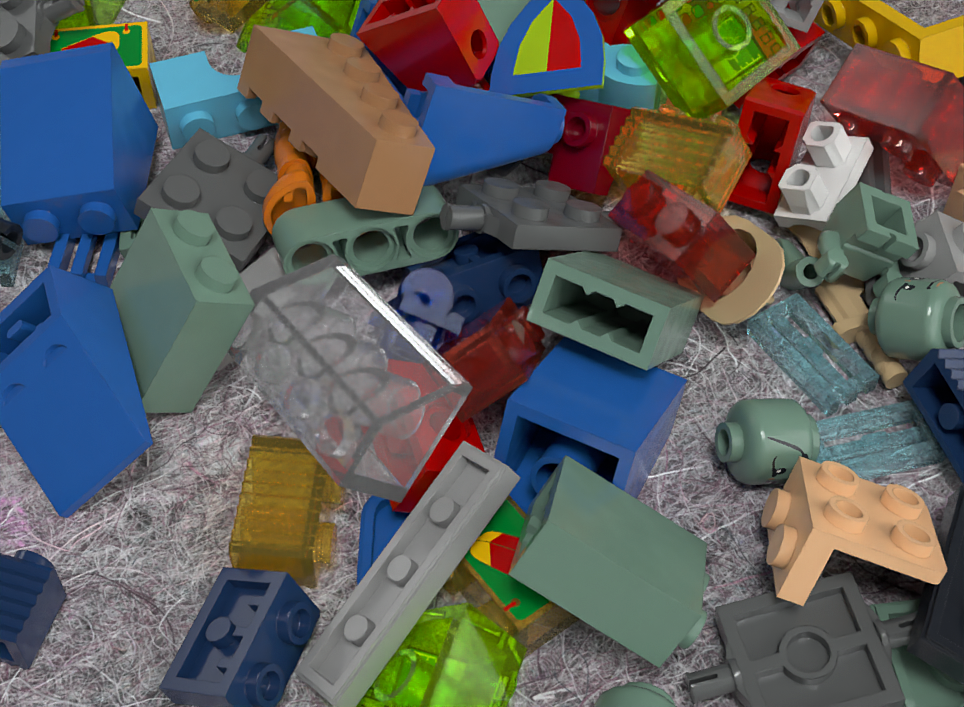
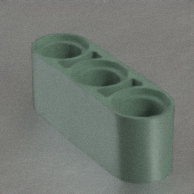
[272,185,459,287]

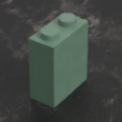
[110,208,255,413]
[526,251,705,371]
[508,455,710,668]

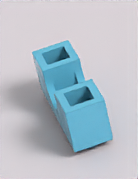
[149,26,317,150]

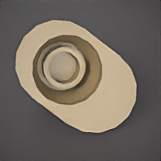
[676,215,785,325]

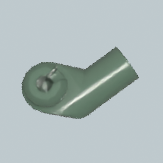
[776,238,825,291]

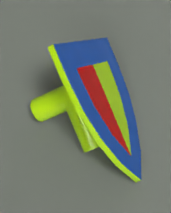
[489,0,606,98]

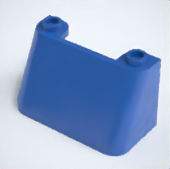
[350,0,567,186]

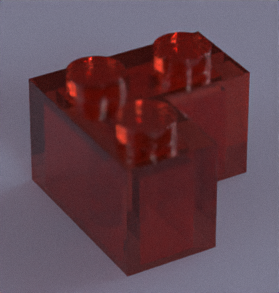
[820,43,964,188]

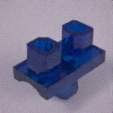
[369,267,465,368]

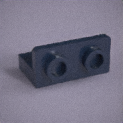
[401,232,543,338]
[159,567,320,707]

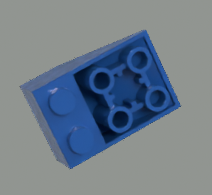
[0,265,153,518]

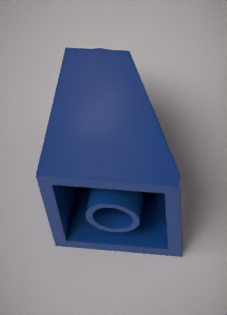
[0,42,159,245]
[493,336,687,520]

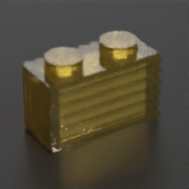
[603,104,752,215]
[229,434,347,589]

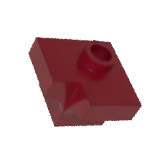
[547,94,652,196]

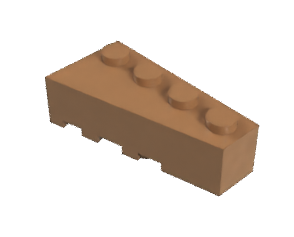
[237,25,436,216]

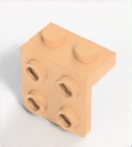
[761,456,947,606]

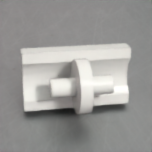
[773,121,874,231]

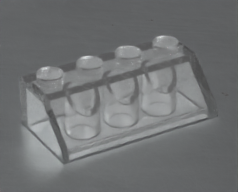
[228,254,473,503]

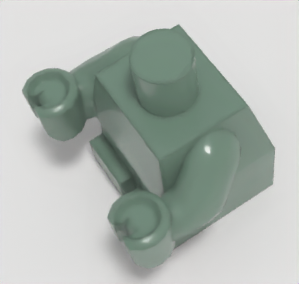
[814,182,919,298]

